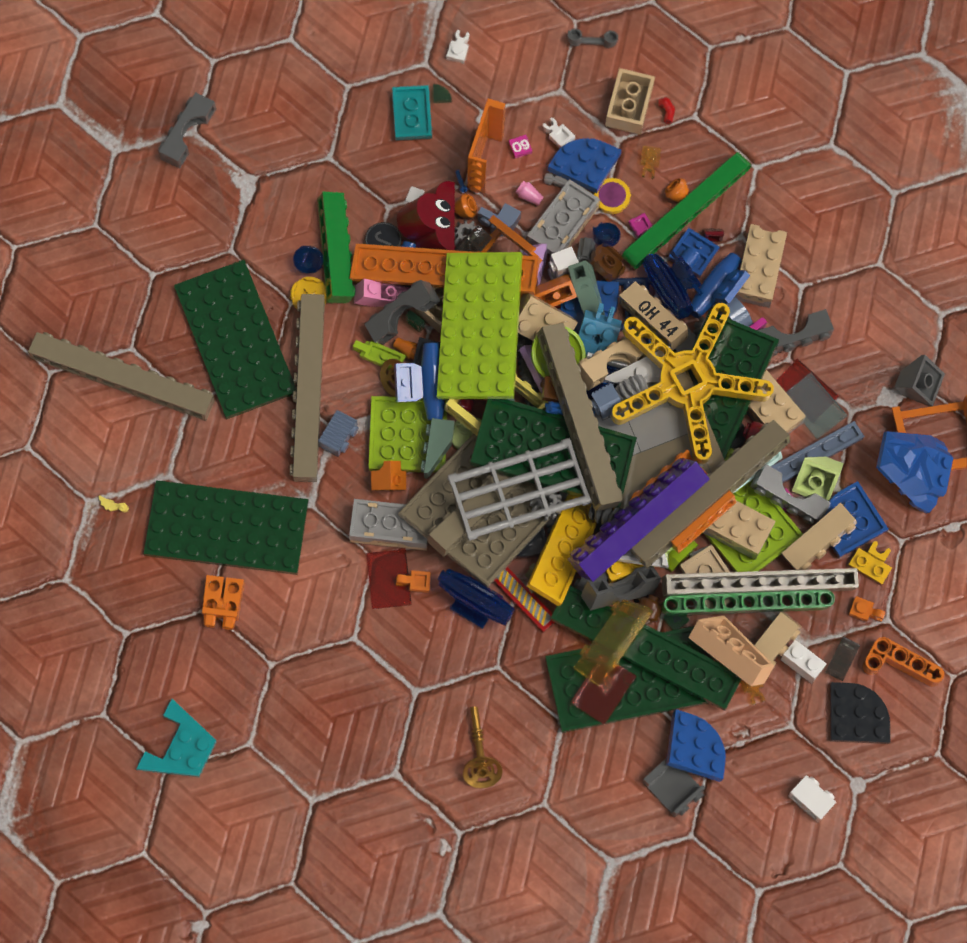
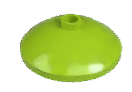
[531,326,586,378]

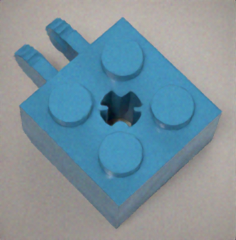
[578,303,622,354]

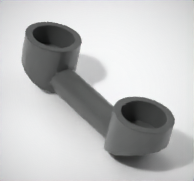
[567,29,618,48]

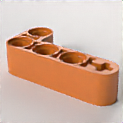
[862,637,944,687]

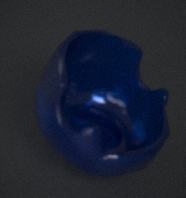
[593,222,621,247]
[293,245,324,274]

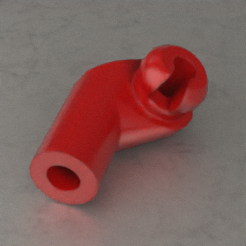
[658,97,675,124]

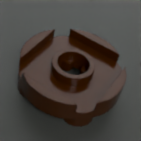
[589,245,625,282]

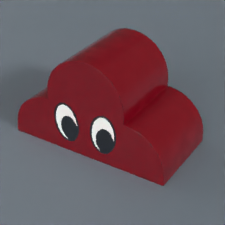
[397,181,455,250]

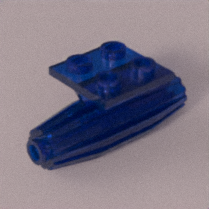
[643,251,703,319]
[437,569,515,629]

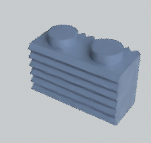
[591,383,621,418]
[318,410,359,457]

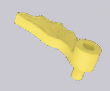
[99,496,129,513]

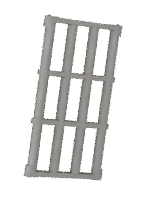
[447,438,591,541]

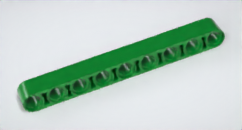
[622,152,752,270]
[661,590,835,616]

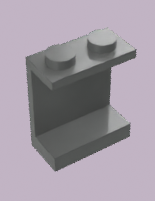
[642,758,705,817]

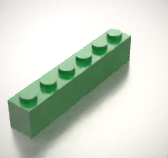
[317,192,355,303]

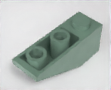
[568,260,605,315]
[421,418,455,479]

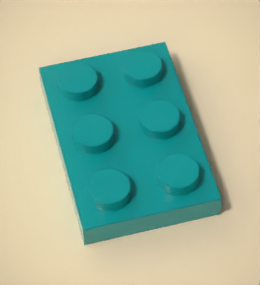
[392,85,432,140]

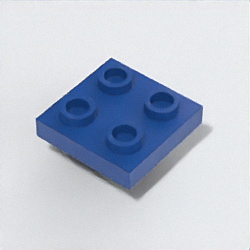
[668,228,720,278]

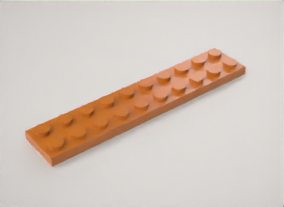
[350,244,540,295]

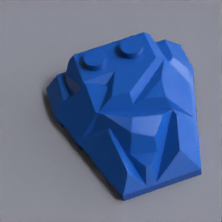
[876,431,953,513]

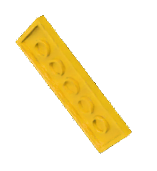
[527,494,597,606]

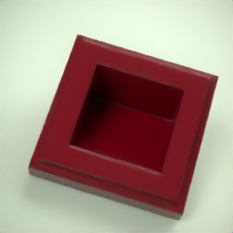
[703,228,724,242]

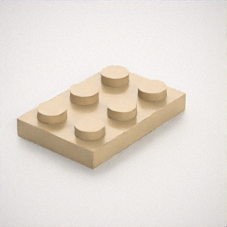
[679,544,731,609]

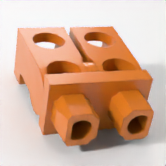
[202,575,245,630]

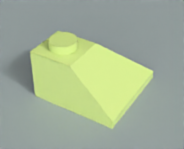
[792,457,844,501]

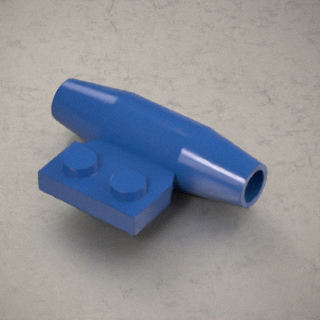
[688,252,750,319]
[394,343,445,420]

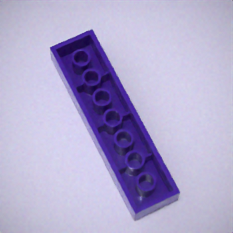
[567,458,710,582]

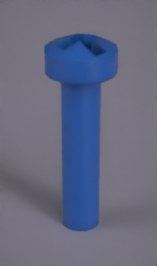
[455,170,468,193]

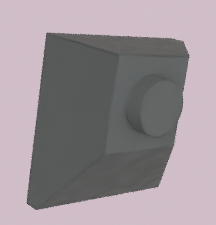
[895,355,945,406]

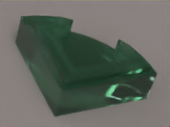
[433,84,452,103]

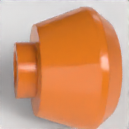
[665,178,689,202]
[455,194,477,218]

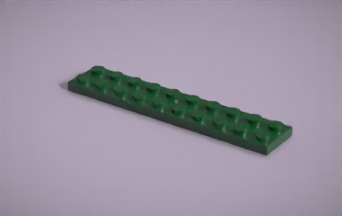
[550,585,741,711]

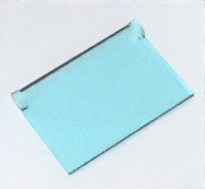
[786,373,848,439]

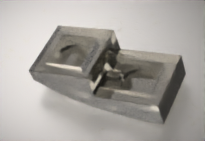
[455,225,492,252]
[825,636,860,681]

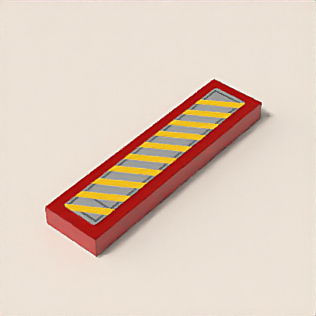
[493,567,555,633]

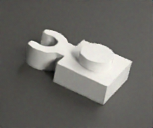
[446,30,469,64]
[543,118,575,148]

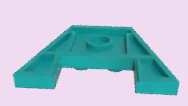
[136,699,217,777]

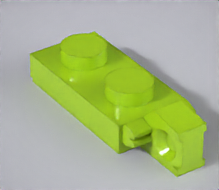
[353,340,406,372]

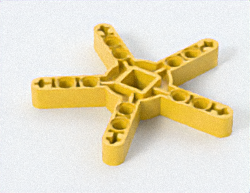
[611,303,774,464]

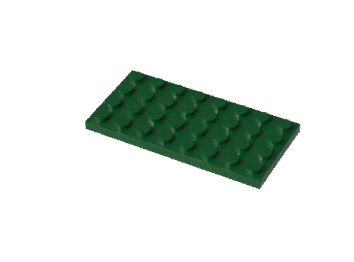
[174,260,297,420]
[688,311,779,460]
[470,399,637,508]
[144,480,309,575]
[545,626,708,733]

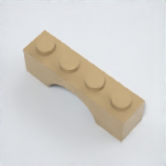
[578,334,647,391]

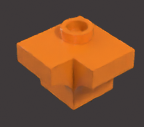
[371,461,407,490]

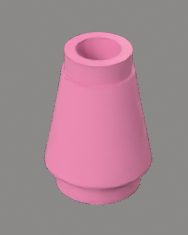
[516,181,544,206]

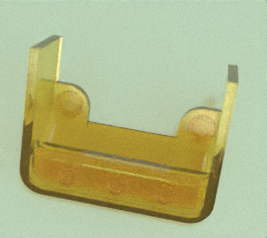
[574,599,653,686]

